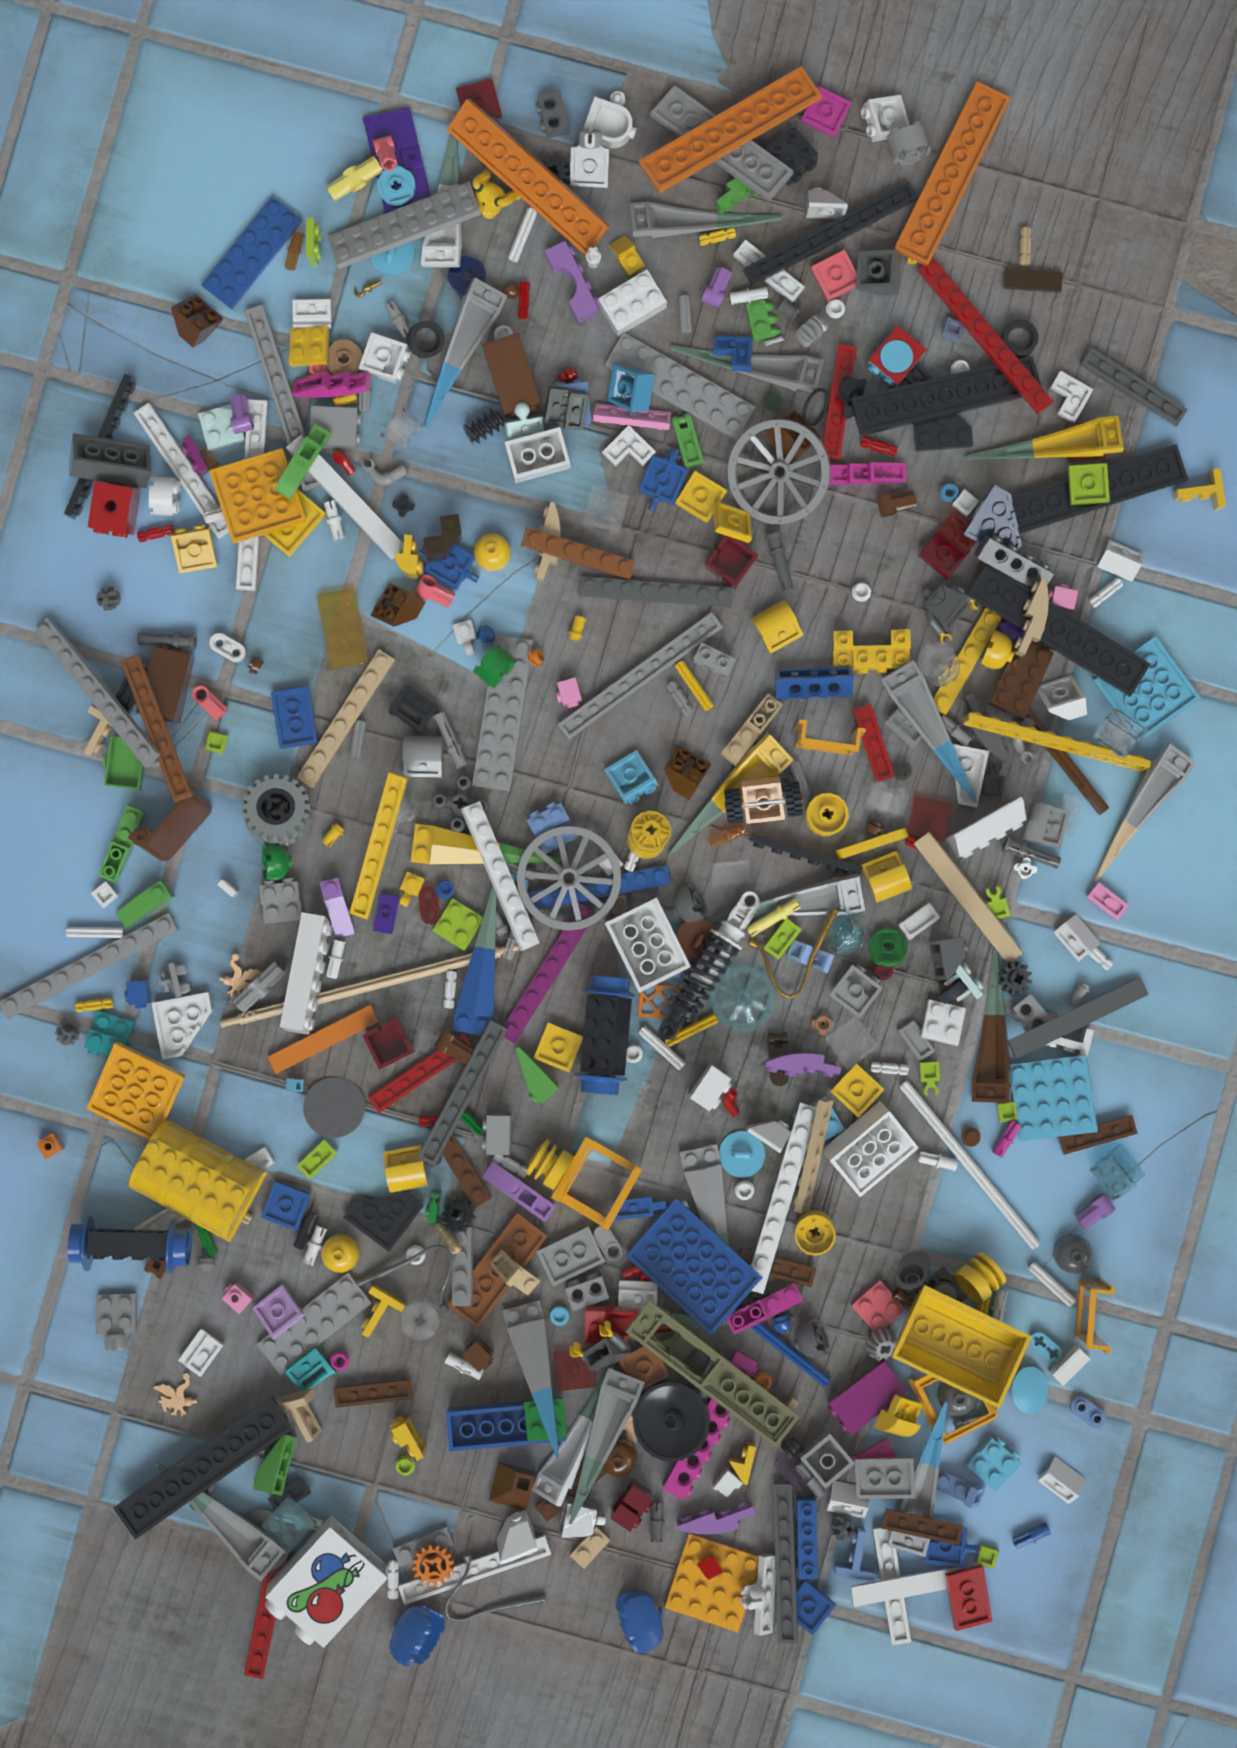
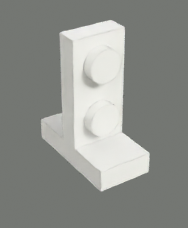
[1046,1028,1094,1056]

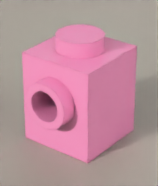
[1048,584,1078,612]
[556,678,582,708]
[222,1282,255,1314]

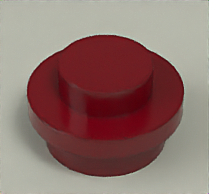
[874,964,893,980]

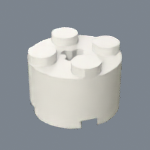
[149,476,181,516]

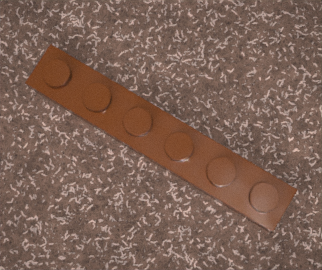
[521,527,635,580]

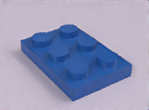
[271,686,319,749]

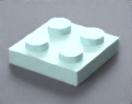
[198,404,245,451]

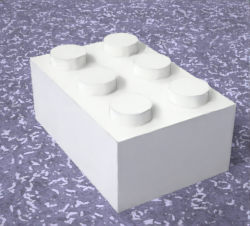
[598,270,667,337]
[505,427,571,483]
[689,1063,732,1111]

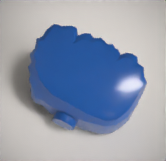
[616,1590,664,1653]
[389,1605,445,1667]

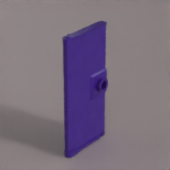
[362,108,431,214]

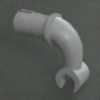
[362,458,407,486]
[1012,717,1037,764]

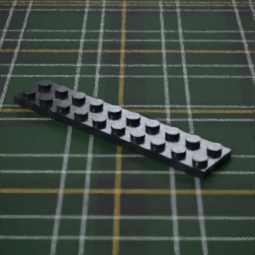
[850,356,1042,436]
[1012,444,1188,534]
[967,564,1151,697]
[113,1395,295,1540]

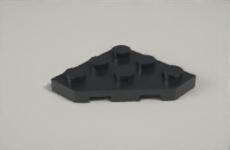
[913,414,973,452]
[343,1193,424,1252]

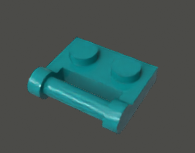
[285,1346,337,1391]

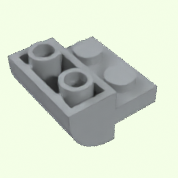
[402,736,443,778]
[1023,802,1071,849]

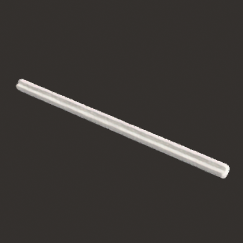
[900,1081,1040,1249]

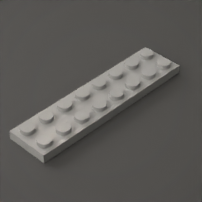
[651,85,793,201]
[328,181,481,269]
[604,332,755,441]
[472,635,534,792]

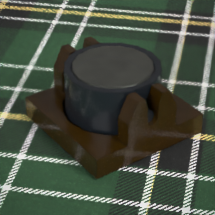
[916,1266,968,1303]

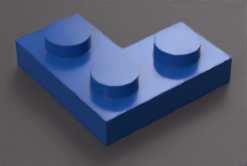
[713,335,752,372]

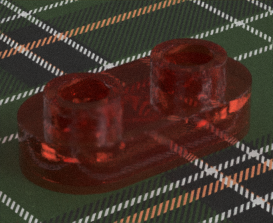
[419,886,440,925]

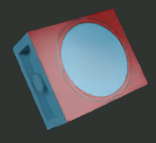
[867,326,927,388]

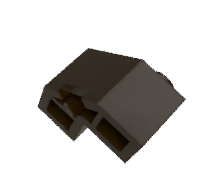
[423,514,462,563]

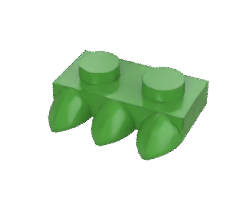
[745,300,781,342]

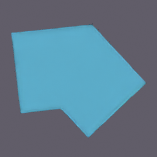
[285,1077,304,1092]

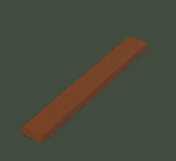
[121,654,193,803]

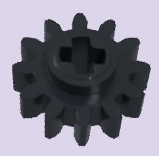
[543,155,570,183]
[998,961,1032,995]
[441,1198,476,1233]

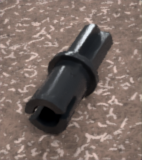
[293,1211,320,1250]

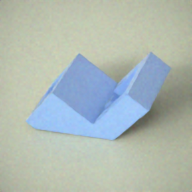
[786,940,834,973]

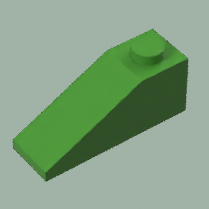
[116,880,175,928]
[516,1046,559,1104]
[253,1435,297,1496]

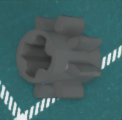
[96,586,121,611]
[55,1022,80,1045]
[830,1514,854,1541]

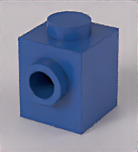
[124,980,152,1009]

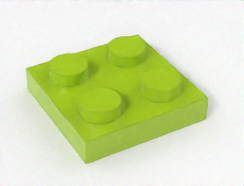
[306,217,322,267]
[1067,463,1110,505]
[432,898,483,951]

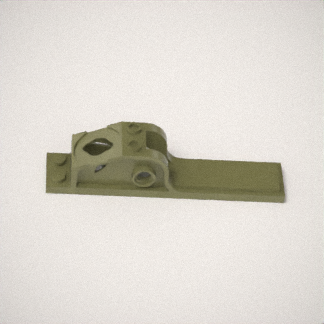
[625,1299,800,1447]

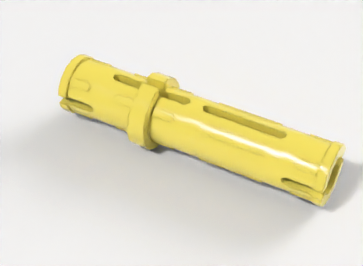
[746,897,802,937]

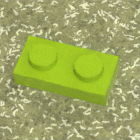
[763,918,802,960]
[297,1139,338,1180]

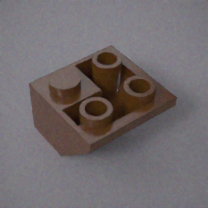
[171,294,223,348]
[371,583,426,627]
[664,745,711,801]
[489,1462,536,1510]

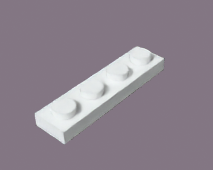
[733,240,805,303]

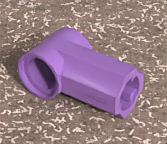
[701,267,732,308]
[230,394,254,434]
[1075,1193,1116,1230]

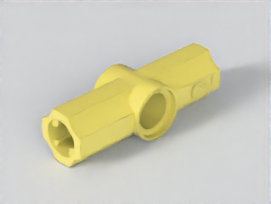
[326,156,383,201]

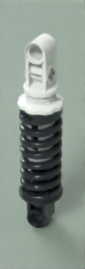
[658,891,760,1041]

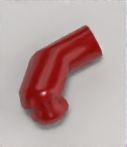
[332,449,356,475]
[722,1088,740,1118]
[621,1265,650,1282]

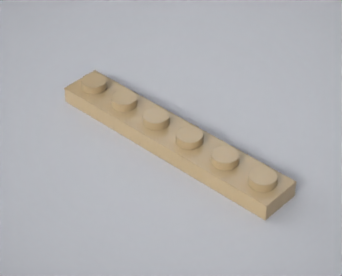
[794,1098,834,1213]

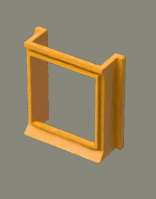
[794,720,866,755]
[551,1137,642,1231]
[1075,1277,1115,1354]
[908,1374,998,1445]

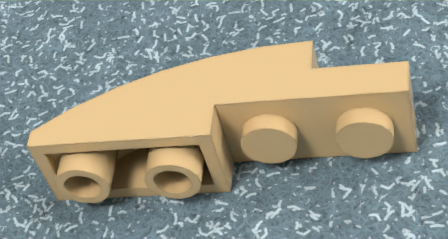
[534,502,561,582]
[1014,578,1049,657]
[721,693,783,766]

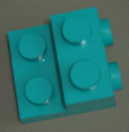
[84,1010,135,1059]

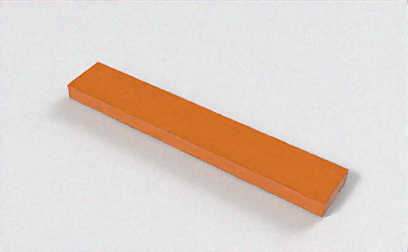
[267,1005,379,1074]

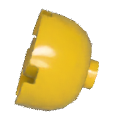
[473,533,511,572]
[980,630,1015,669]
[321,1234,360,1273]

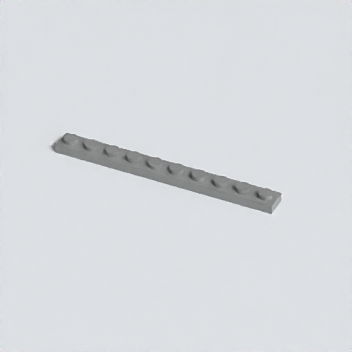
[244,305,321,492]
[557,612,723,740]
[35,617,161,767]
[0,913,179,1019]

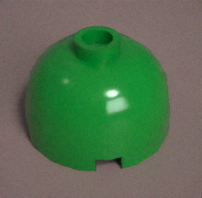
[262,843,292,881]

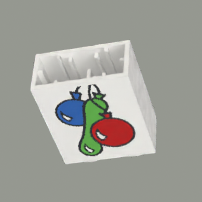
[265,1515,388,1648]

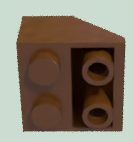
[764,410,821,464]

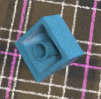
[607,364,655,412]

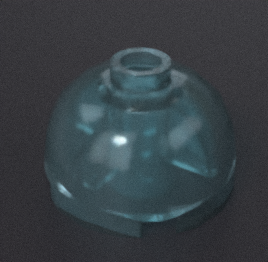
[828,916,864,956]

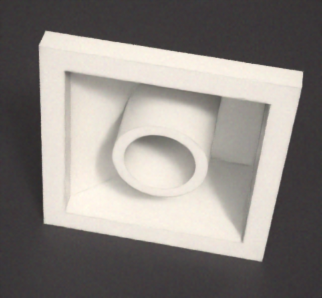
[806,188,848,219]
[1037,675,1087,720]
[745,1120,791,1153]
[496,1510,538,1565]

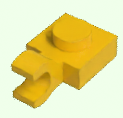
[399,872,425,907]

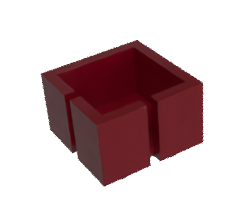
[704,535,759,589]
[362,1017,416,1070]
[611,1478,653,1532]

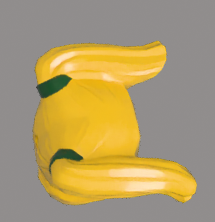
[472,169,521,219]

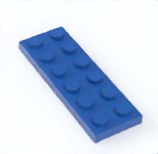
[201,197,303,310]

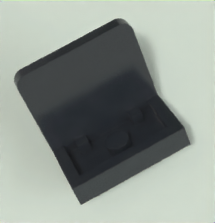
[766,127,818,186]

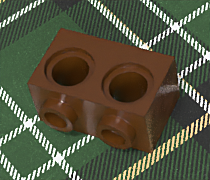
[462,1336,494,1372]

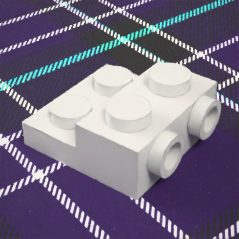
[861,95,910,142]
[359,332,411,384]

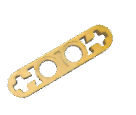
[835,828,909,860]

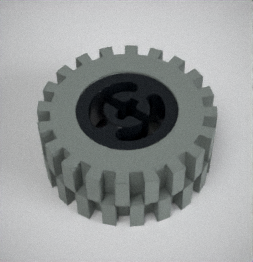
[242,774,312,846]

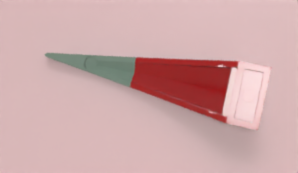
[584,1305,729,1344]

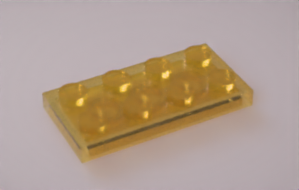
[317,588,369,671]

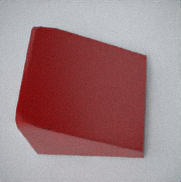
[697,1553,724,1580]

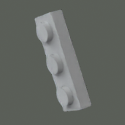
[393,1526,454,1567]

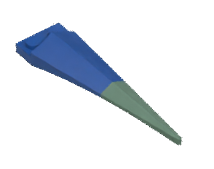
[452,887,496,1035]

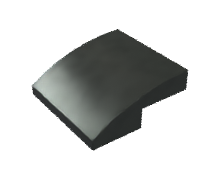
[543,386,589,430]

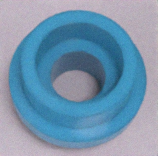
[939,483,959,502]

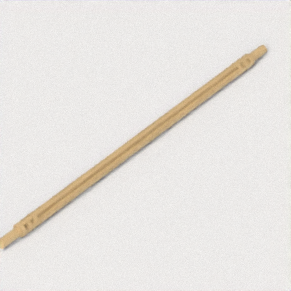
[220,944,519,1028]

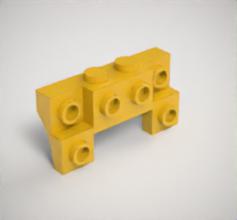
[832,629,911,674]

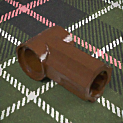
[876,491,917,517]
[433,1029,475,1064]

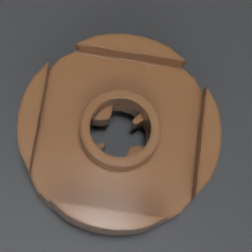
[326,339,363,375]

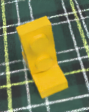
[1173,468,1226,510]
[361,1284,407,1338]

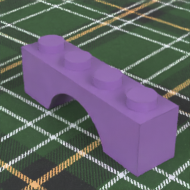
[545,241,600,324]

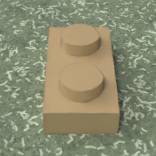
[570,1526,610,1569]

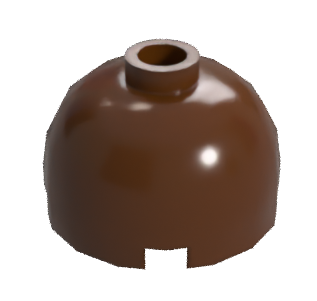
[603,1437,638,1477]

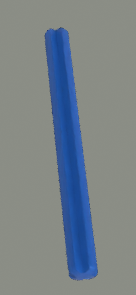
[739,1308,830,1387]

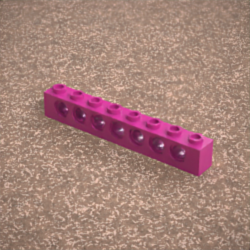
[662,1349,758,1500]

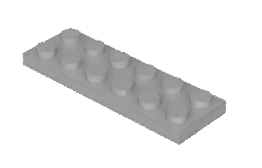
[256,1272,372,1375]

